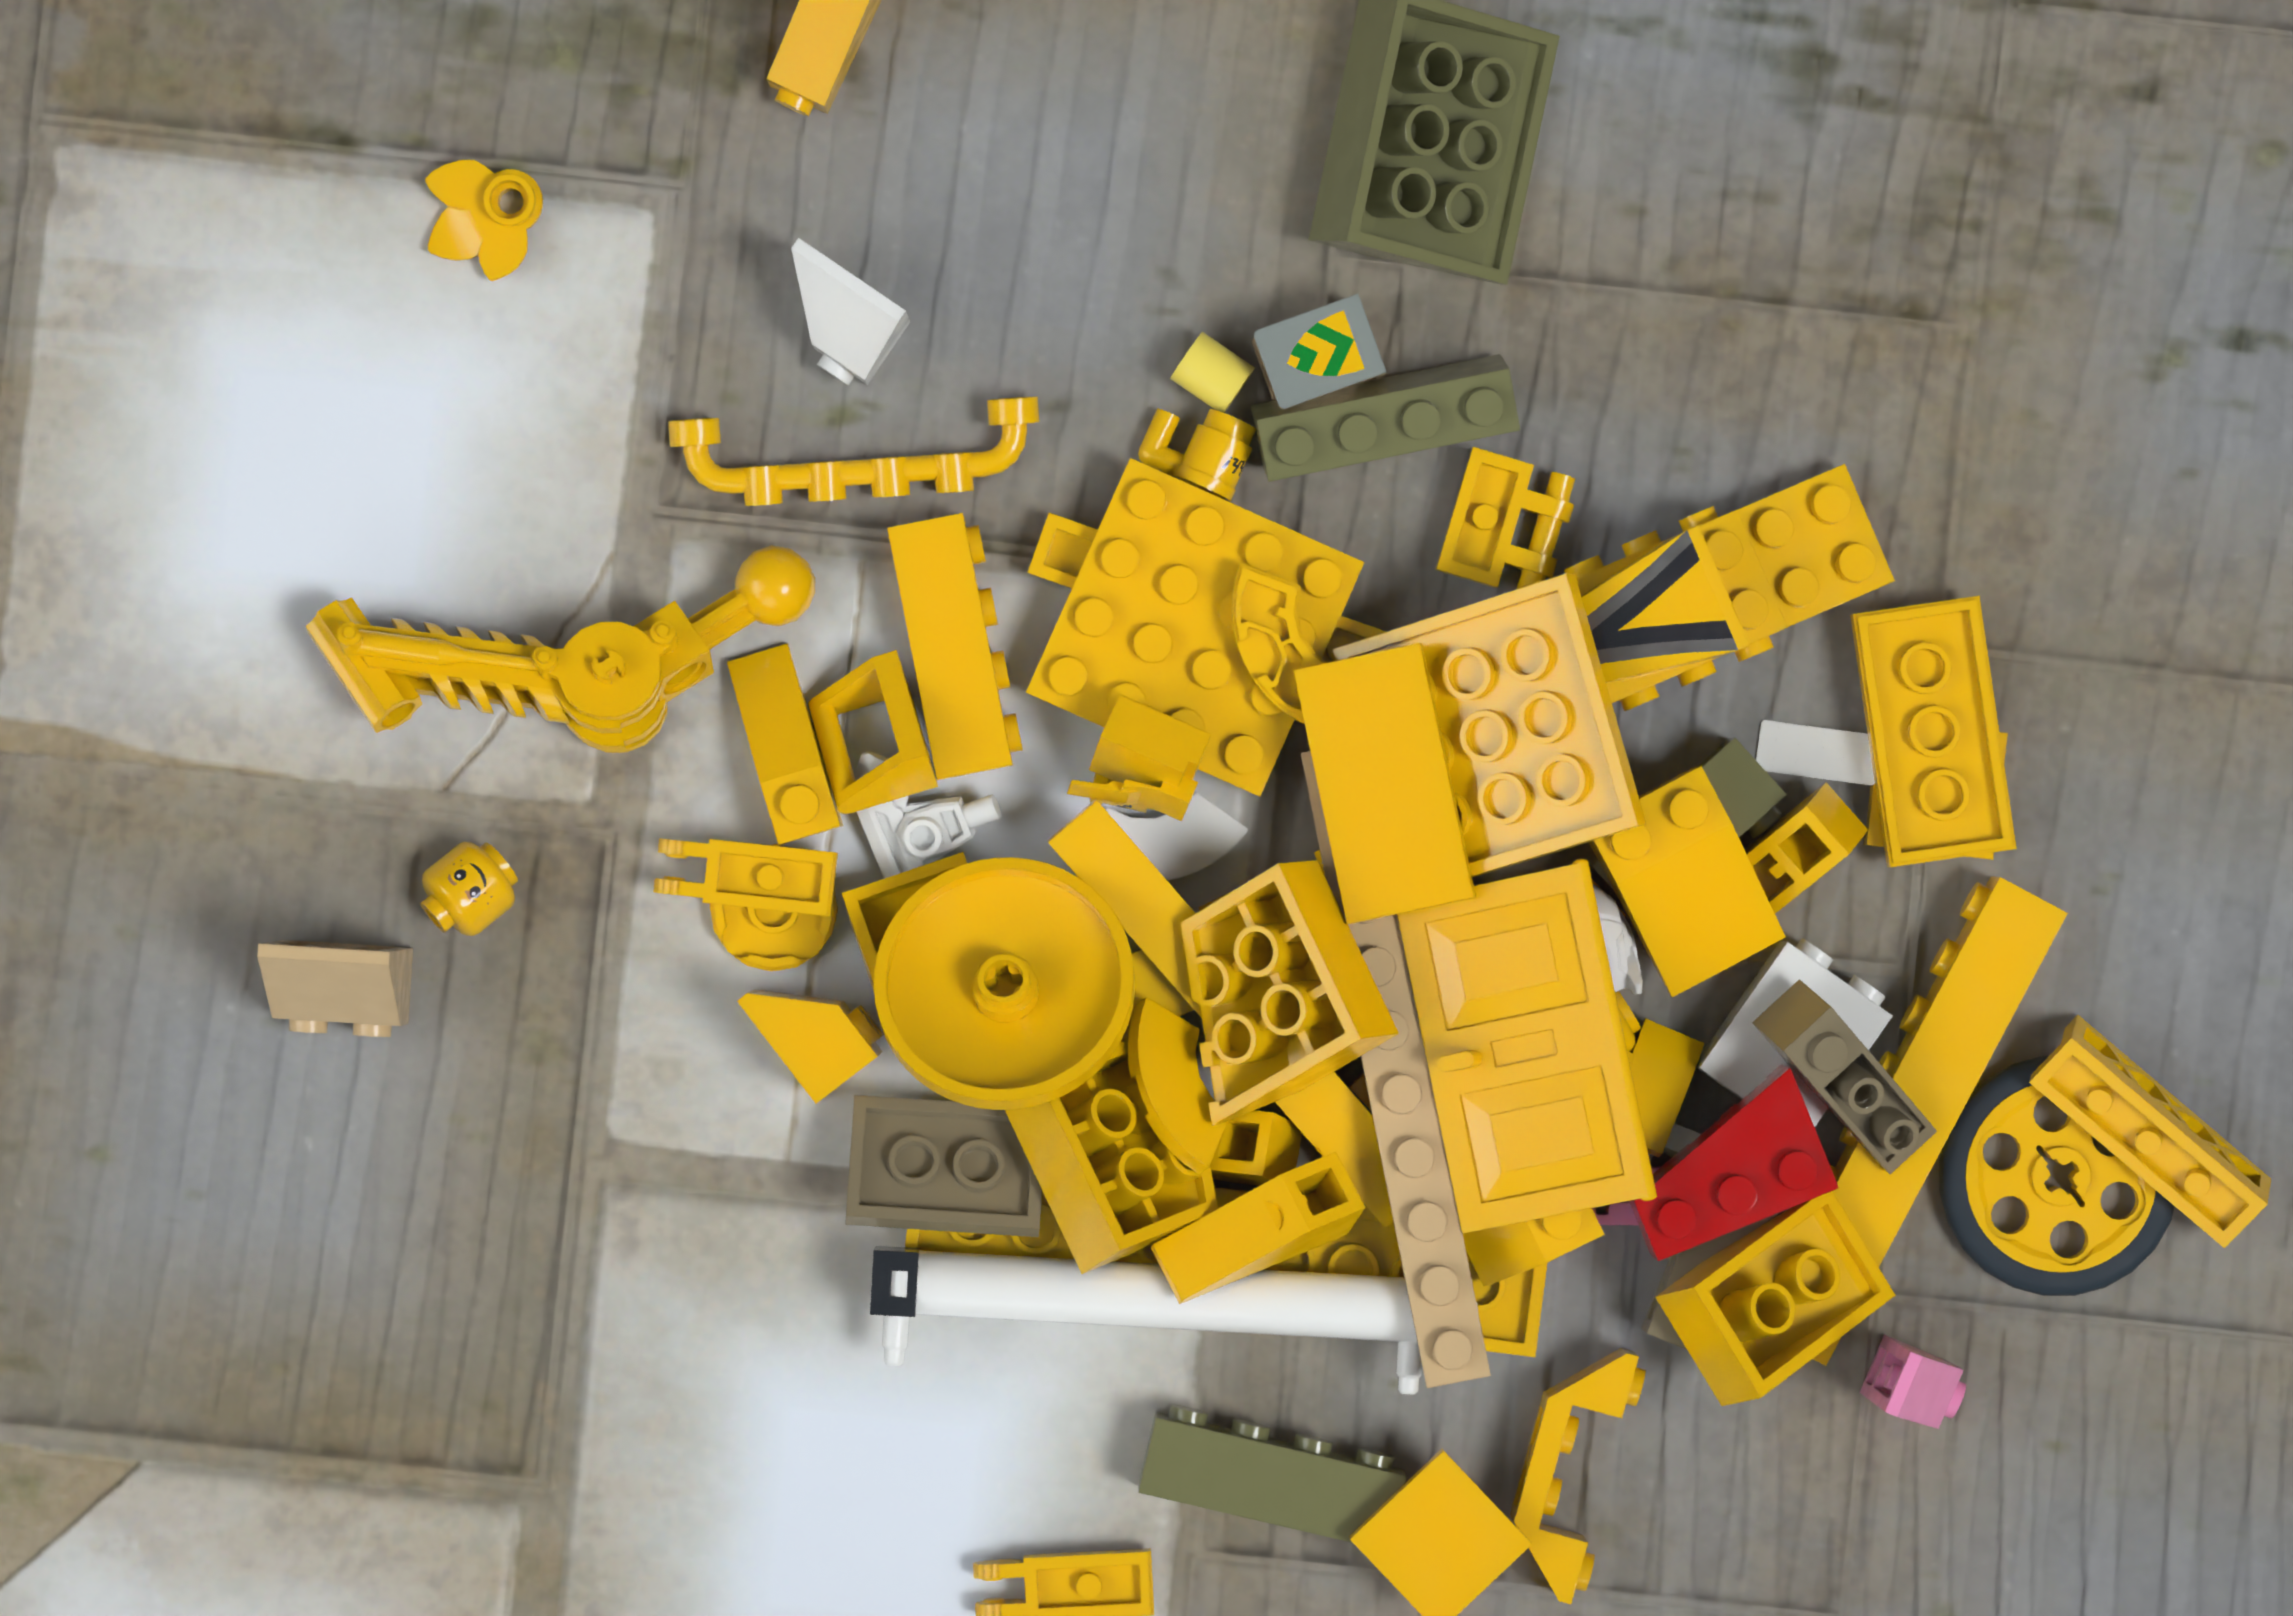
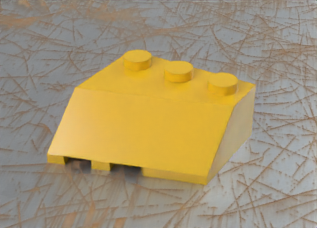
[1180,860,1399,1126]
[1005,1018,1218,1274]

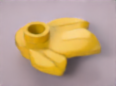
[425,160,543,282]

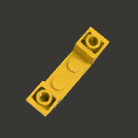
[1510,1348,1646,1604]

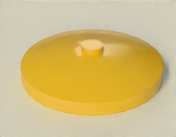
[873,857,1135,1110]

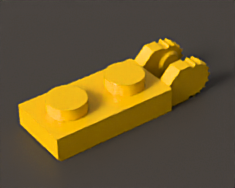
[653,838,838,916]
[973,1548,1154,1616]

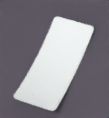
[1756,720,1875,785]

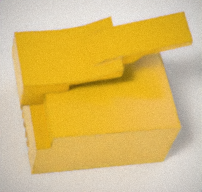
[1067,694,1212,821]

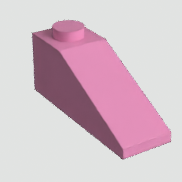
[1859,1334,1966,1429]

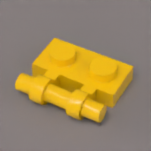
[1435,447,1576,590]

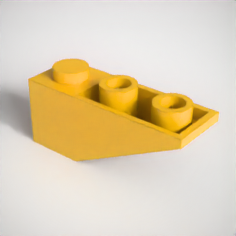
[1151,1152,1366,1304]

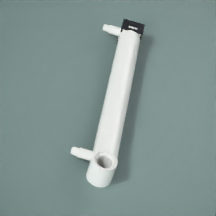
[870,1246,1478,1395]

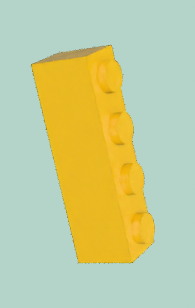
[887,513,1023,780]

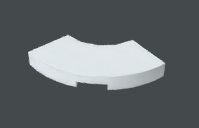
[1106,793,1249,881]

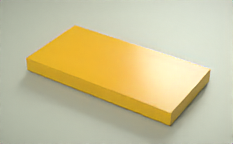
[1850,596,2017,867]
[1293,642,1476,924]

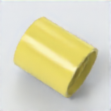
[1170,331,1255,413]

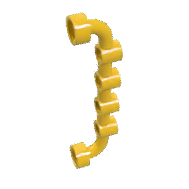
[668,396,1040,506]

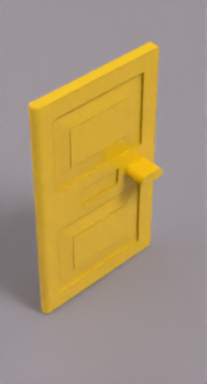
[1397,859,1657,1234]

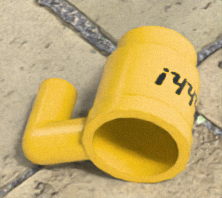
[1138,408,1256,502]

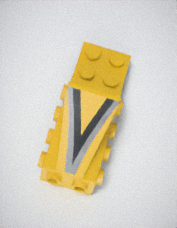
[1519,464,1895,711]

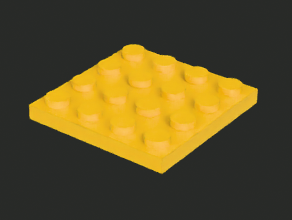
[1026,458,1365,797]
[1333,573,1646,877]

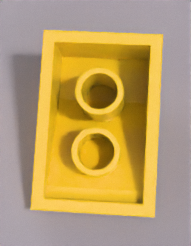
[1589,766,1786,998]
[1655,1191,1896,1406]

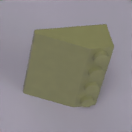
[1308,0,1560,285]

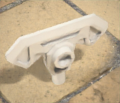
[854,751,1001,879]

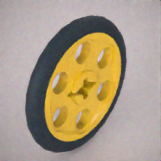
[1939,1056,2175,1296]

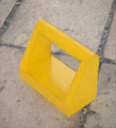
[808,650,938,814]

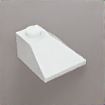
[791,238,910,386]

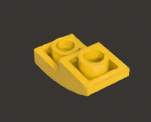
[1631,1018,1704,1158]

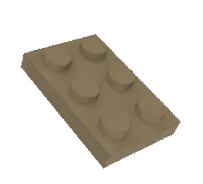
[845,1095,1042,1237]

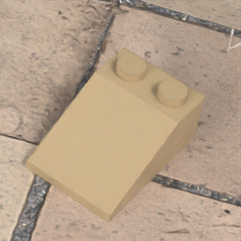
[257,940,413,1037]

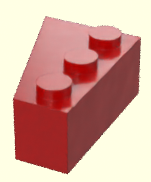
[1629,1064,1839,1261]

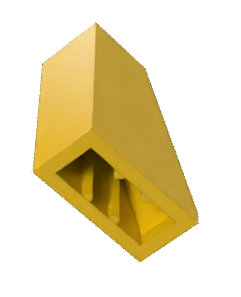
[766,0,882,117]

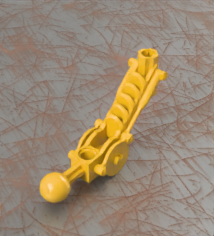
[306,545,815,753]

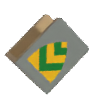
[1252,294,1387,409]

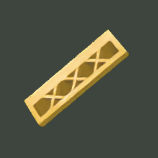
[2029,1014,2271,1248]

